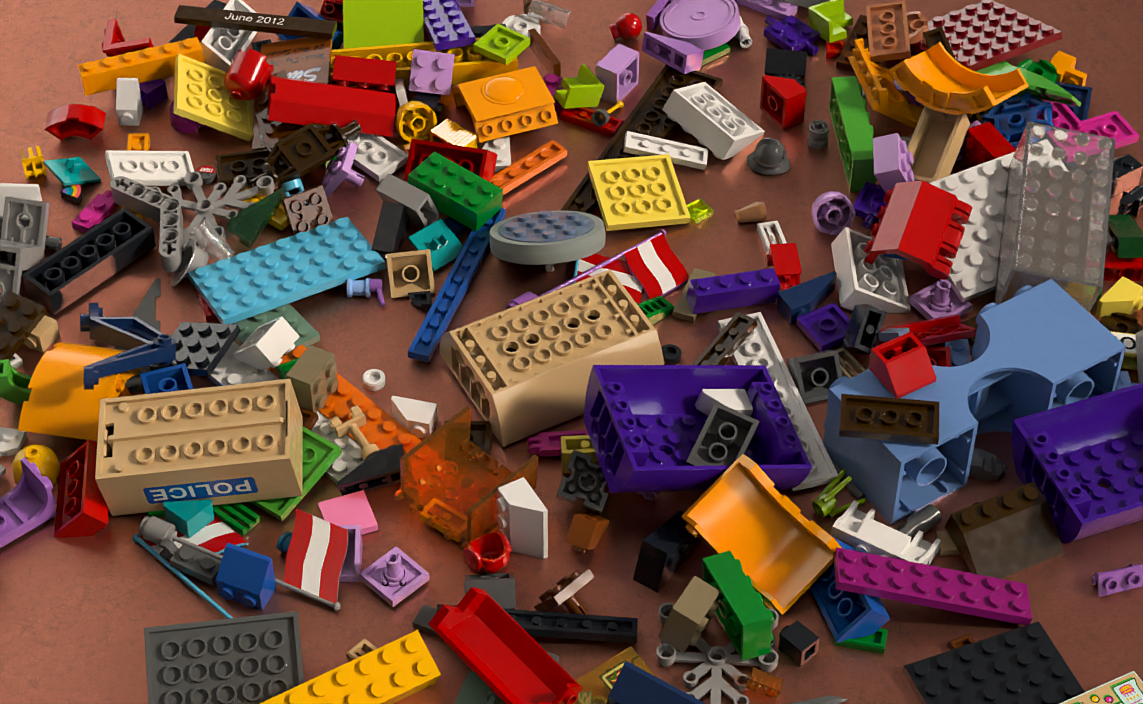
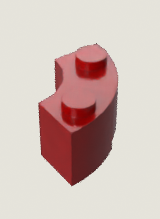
[44,104,106,141]

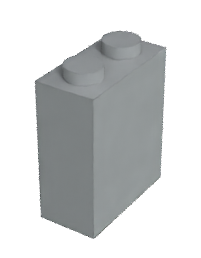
[376,173,440,229]

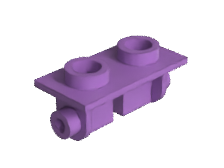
[1091,563,1143,597]

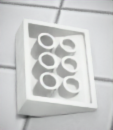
[662,82,765,160]
[831,227,911,313]

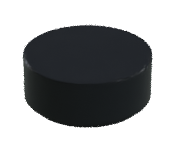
[661,344,681,365]

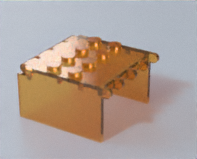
[393,405,538,551]

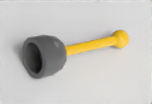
[591,100,624,127]

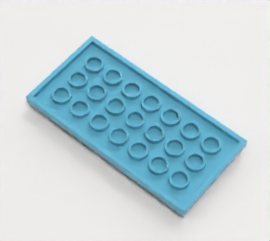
[188,217,386,324]

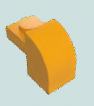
[1050,51,1087,86]

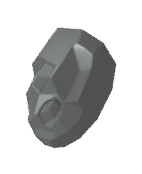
[969,448,1007,482]

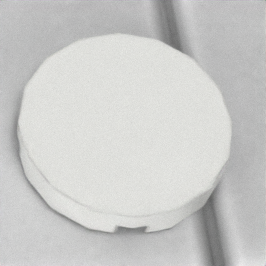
[502,14,540,37]

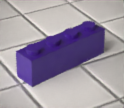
[686,268,780,314]

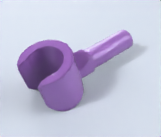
[370,279,385,307]

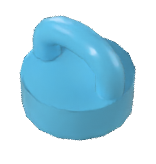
[281,178,304,197]

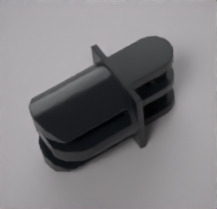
[1117,184,1143,218]

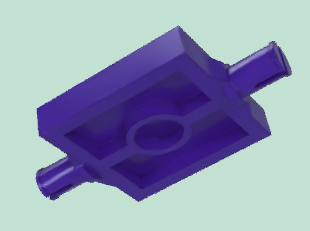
[763,15,820,55]
[853,181,886,229]

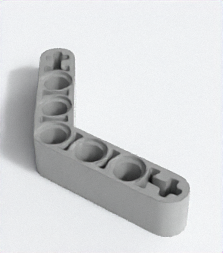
[110,176,183,272]

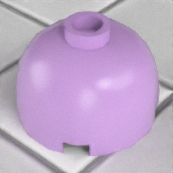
[811,191,855,236]

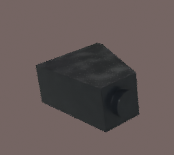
[372,201,410,261]

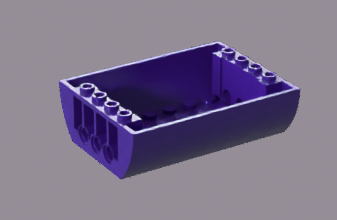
[584,365,812,493]
[1012,383,1143,544]

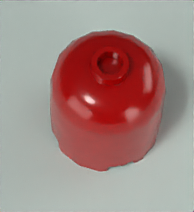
[224,49,274,101]

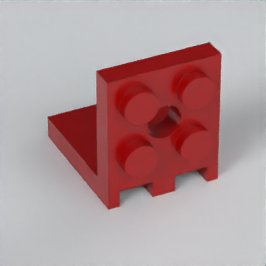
[102,18,154,57]

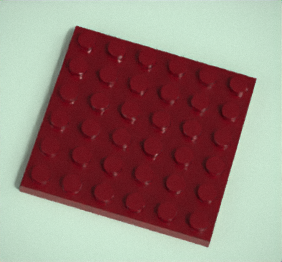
[910,0,1062,71]

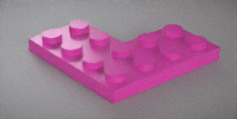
[1028,101,1139,164]

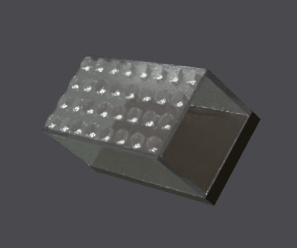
[994,122,1116,312]

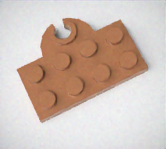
[866,1,929,62]

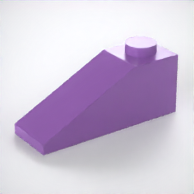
[642,32,704,74]

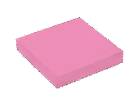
[318,490,378,535]

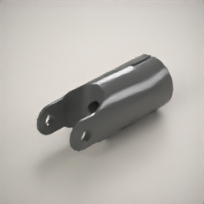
[897,504,942,539]

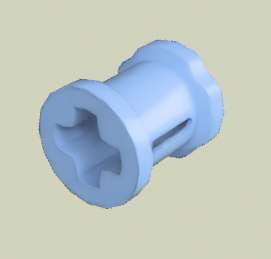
[347,278,370,298]

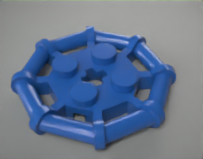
[981,93,1054,150]

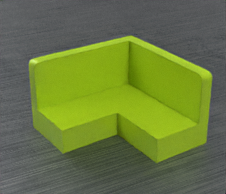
[808,0,853,43]
[554,64,605,109]

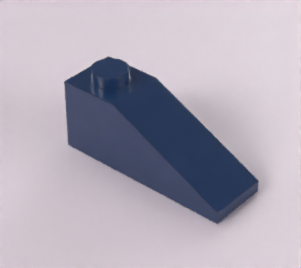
[776,271,837,325]

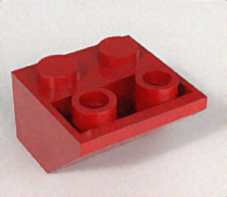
[869,332,937,398]

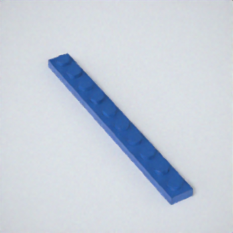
[407,208,506,363]

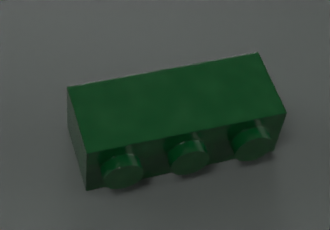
[1103,215,1143,258]

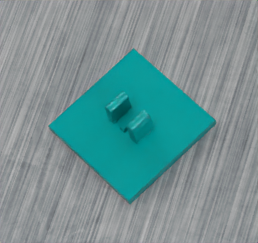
[43,157,101,186]
[408,219,463,272]

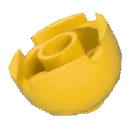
[395,101,437,143]
[12,444,61,485]

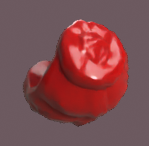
[462,530,512,574]

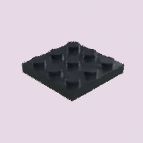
[150,322,241,376]

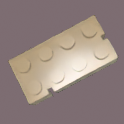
[907,106,970,183]

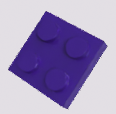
[796,302,850,352]

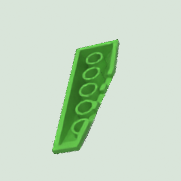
[975,61,1081,107]

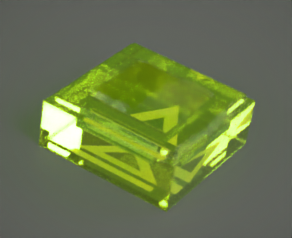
[687,198,713,224]

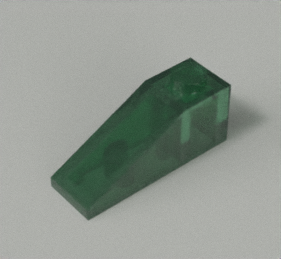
[226,188,286,249]

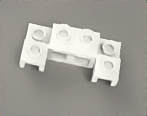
[831,500,941,565]

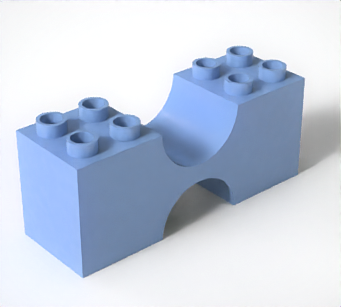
[823,279,1126,526]

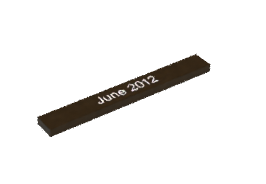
[174,5,337,39]

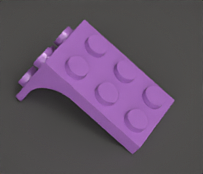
[0,458,57,548]

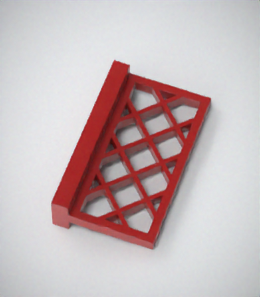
[876,314,977,347]

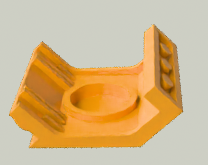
[848,38,924,129]
[451,66,558,143]

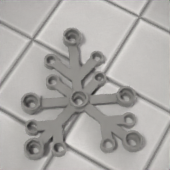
[150,171,275,251]
[656,603,779,704]

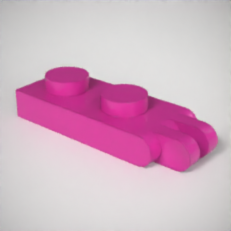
[72,190,118,233]
[528,430,588,457]

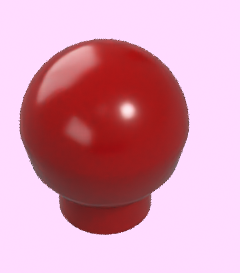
[609,13,642,40]

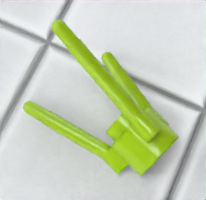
[812,470,866,519]

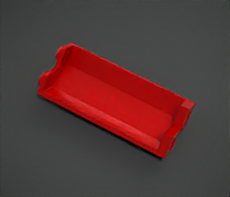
[267,76,398,137]
[428,587,582,704]

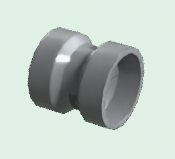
[807,120,829,149]

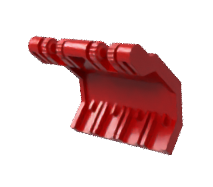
[864,180,972,280]

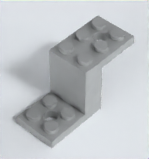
[0,196,50,302]

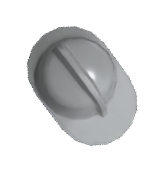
[171,239,209,287]

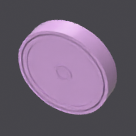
[660,0,741,50]

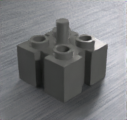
[556,450,608,514]

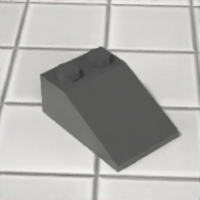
[686,402,759,466]

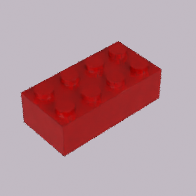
[963,121,1017,168]

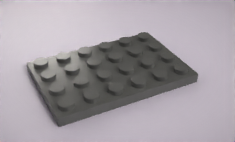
[144,611,304,704]

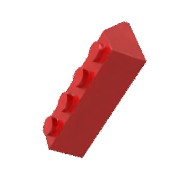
[404,139,498,182]
[54,439,109,538]

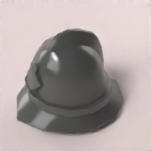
[747,138,791,175]

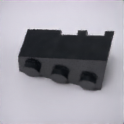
[633,511,702,593]

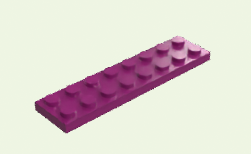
[833,547,1032,625]

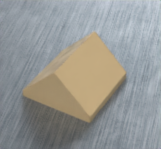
[386,249,435,298]

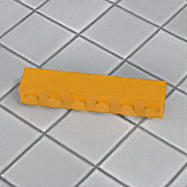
[77,37,204,96]

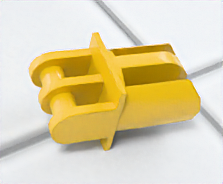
[20,146,47,180]

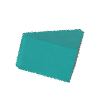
[163,500,214,538]

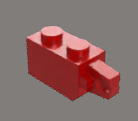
[765,243,802,292]

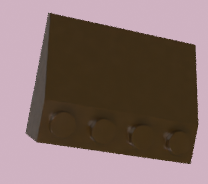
[945,481,1065,579]

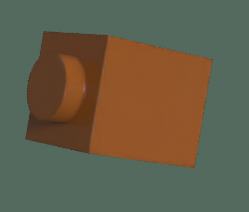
[566,512,610,553]

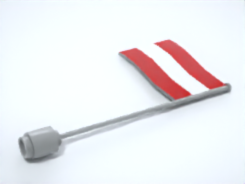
[139,508,348,611]

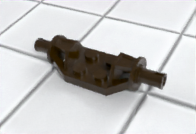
[248,120,362,189]

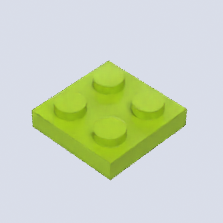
[473,23,530,65]

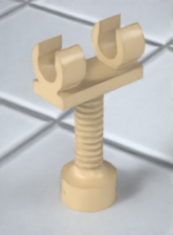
[329,405,380,461]

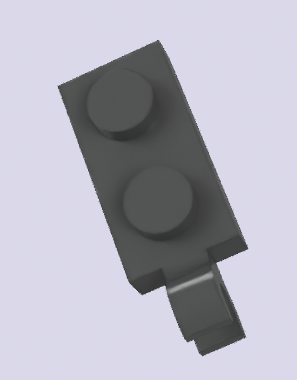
[159,538,221,585]

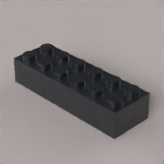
[22,207,156,315]

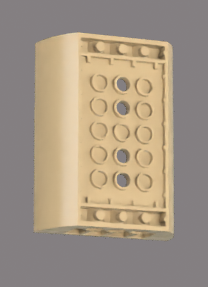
[440,270,664,447]

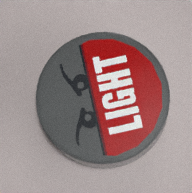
[195,164,217,184]

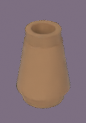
[735,201,767,223]

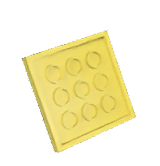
[174,54,253,142]
[587,154,691,231]

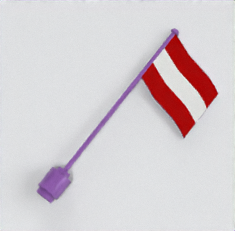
[506,229,689,309]

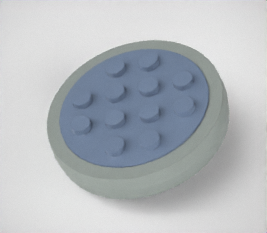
[489,210,606,272]

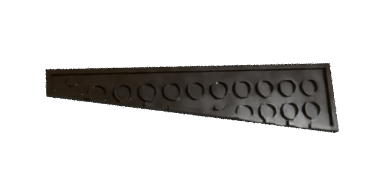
[560,64,723,214]

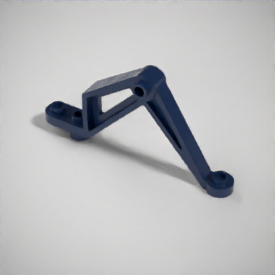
[80,303,176,390]

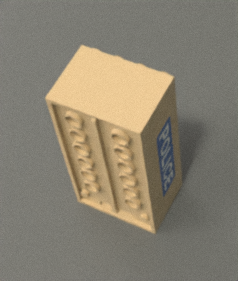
[95,379,303,516]

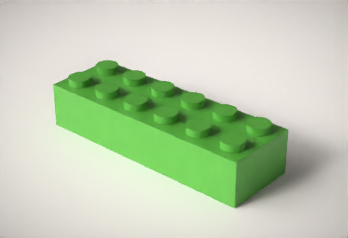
[829,76,878,192]

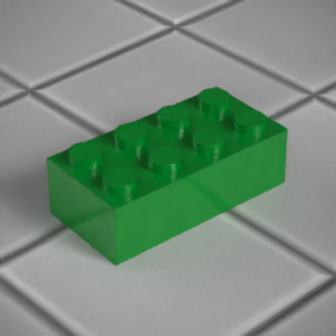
[408,152,503,232]
[702,551,774,661]

